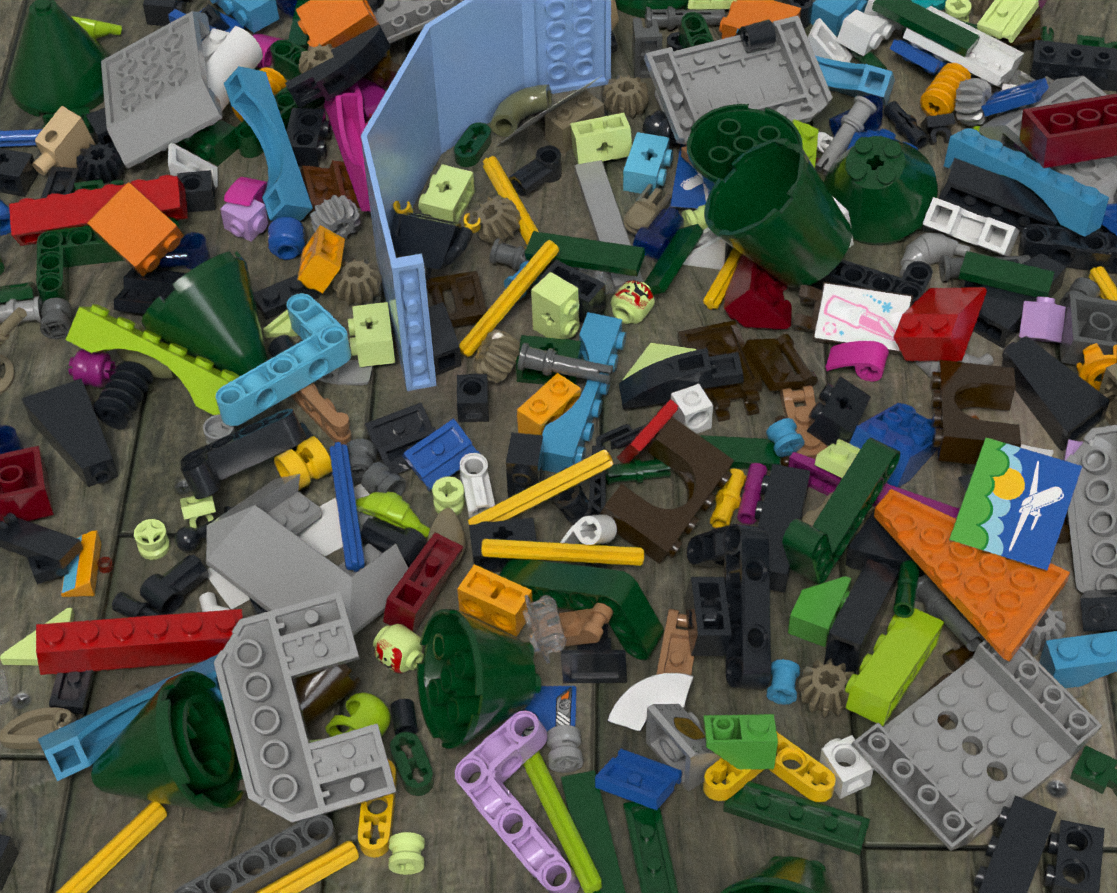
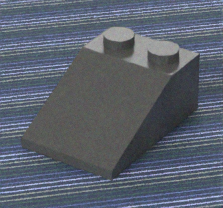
[1060,294,1117,365]

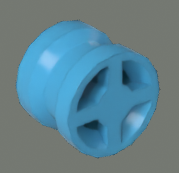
[766,418,805,457]

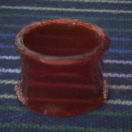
[97,557,113,573]

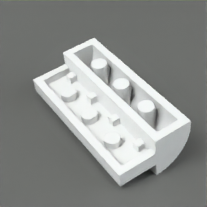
[903,6,1024,88]
[202,26,263,111]

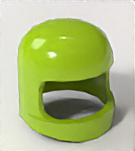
[325,692,391,737]

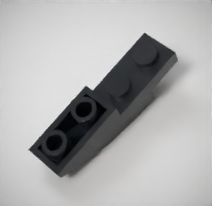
[285,24,391,108]
[619,348,744,409]

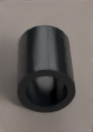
[390,699,418,735]

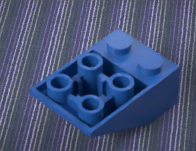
[849,403,938,488]

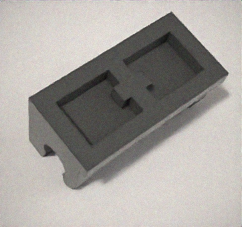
[632,18,662,79]

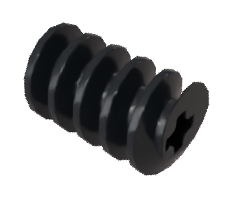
[94,361,153,430]

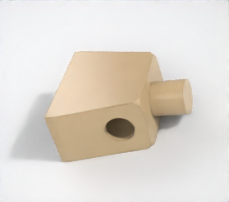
[32,106,95,176]

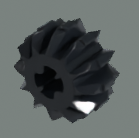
[76,141,125,184]

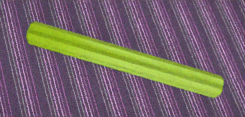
[523,751,602,893]

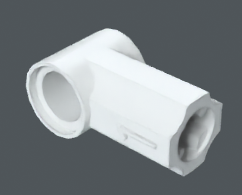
[460,453,495,518]

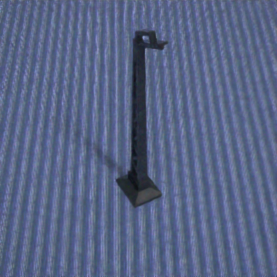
[561,424,646,683]

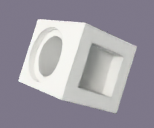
[671,384,713,434]
[819,735,874,799]

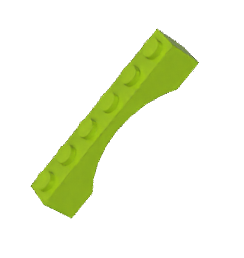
[66,304,240,415]

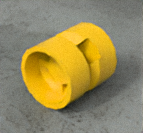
[274,436,332,491]

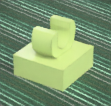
[180,495,216,528]

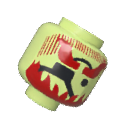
[611,280,655,324]
[373,624,424,674]

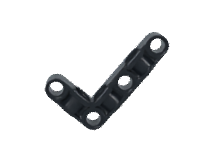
[1018,224,1117,274]
[687,524,771,690]

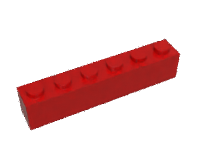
[9,175,188,246]
[36,609,243,675]

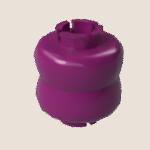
[68,349,116,388]

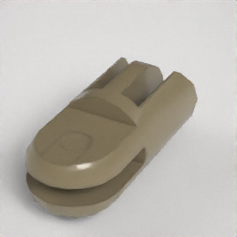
[623,184,671,235]

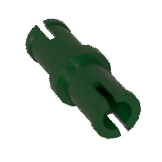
[605,458,671,485]

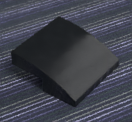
[113,268,186,314]
[364,402,436,474]

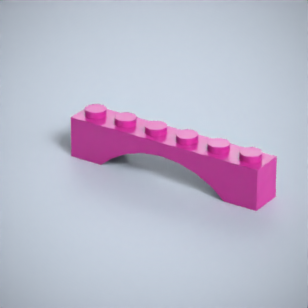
[324,82,371,212]

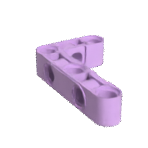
[455,711,580,893]

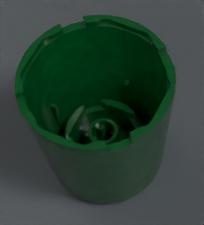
[704,138,852,288]

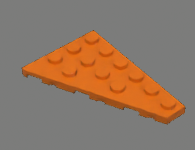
[874,489,1070,662]

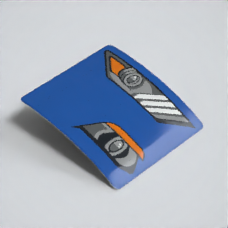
[521,686,576,741]

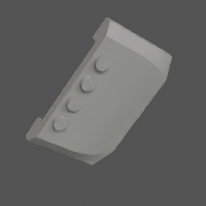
[644,15,833,145]

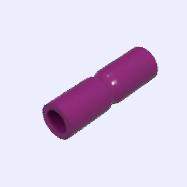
[737,463,768,525]

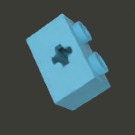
[623,132,673,195]

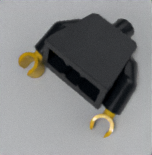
[390,201,481,282]

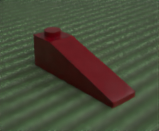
[724,254,792,329]

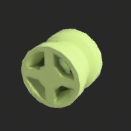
[945,0,972,23]
[682,205,708,230]
[432,476,465,515]
[134,519,170,560]
[388,832,425,875]

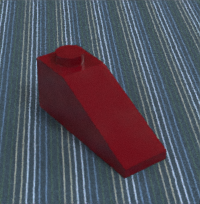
[383,532,463,632]

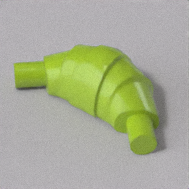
[71,16,122,40]
[356,492,430,538]

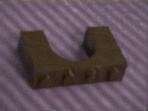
[930,360,1021,465]
[600,417,734,564]

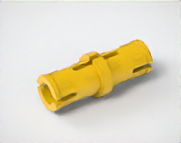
[710,469,747,528]

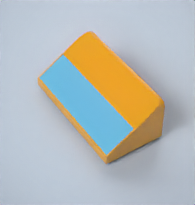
[61,530,101,597]

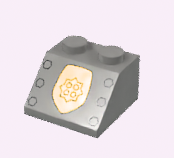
[646,704,721,792]

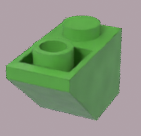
[788,576,851,647]
[703,714,778,770]

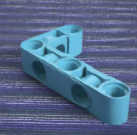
[216,293,351,426]

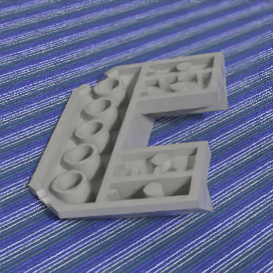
[1065,425,1117,594]
[206,474,408,636]
[214,591,397,823]

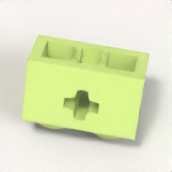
[570,113,632,164]
[418,164,475,222]
[531,272,580,339]
[348,302,395,367]

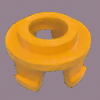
[1076,343,1117,391]

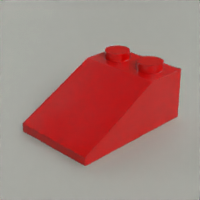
[894,287,987,361]

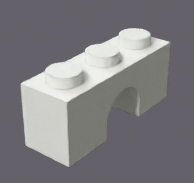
[836,0,903,56]
[923,197,1019,256]

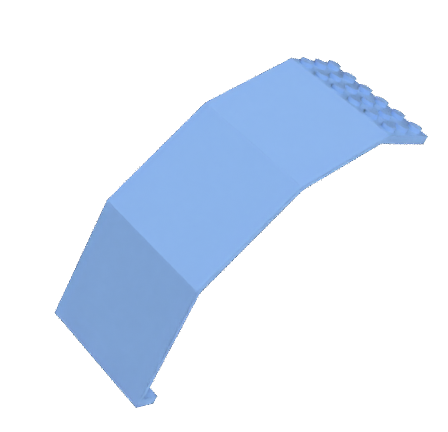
[361,0,611,391]

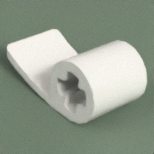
[560,515,617,545]

